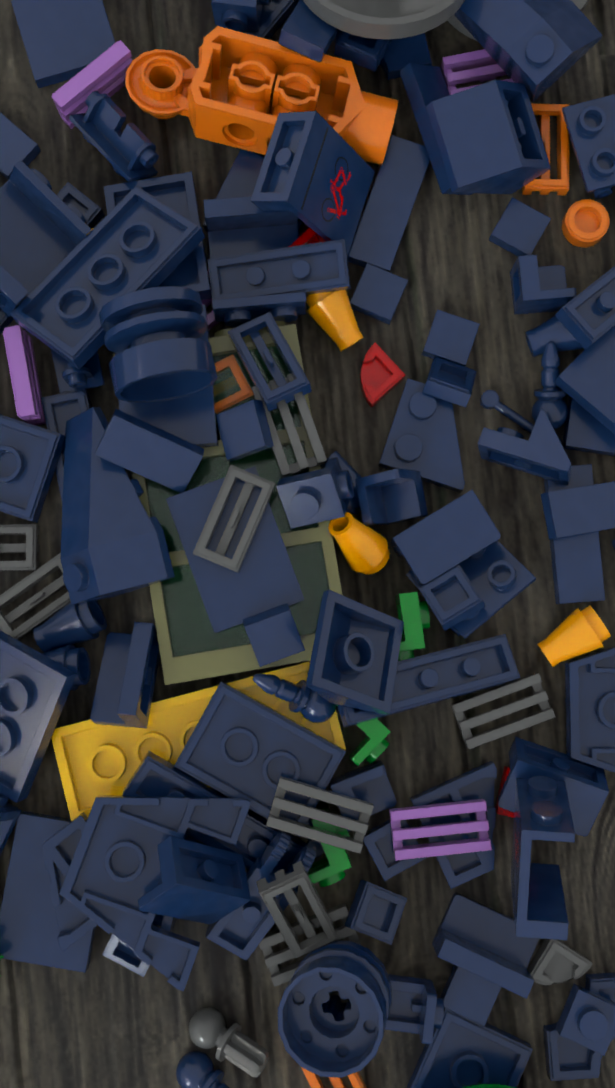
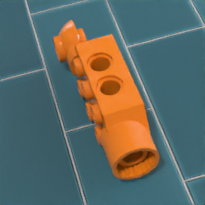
[125,26,398,165]

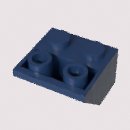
[426,80,551,194]

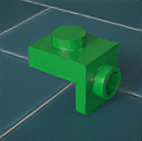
[395,592,430,661]
[336,704,391,766]
[307,806,352,887]

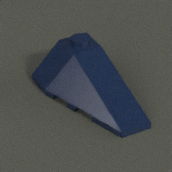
[454,0,603,103]
[60,407,175,605]

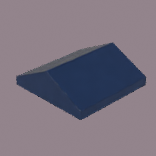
[306,590,404,714]

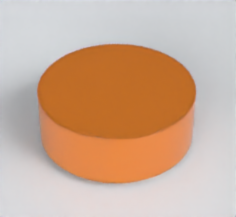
[562,199,610,248]

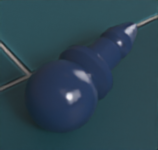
[531,342,568,430]
[253,674,336,723]
[176,1051,230,1088]

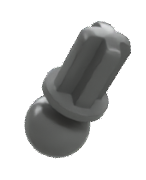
[189,1007,269,1078]

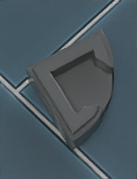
[527,939,593,985]

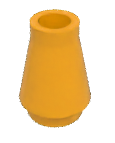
[306,290,364,351]
[328,512,390,575]
[537,605,611,667]

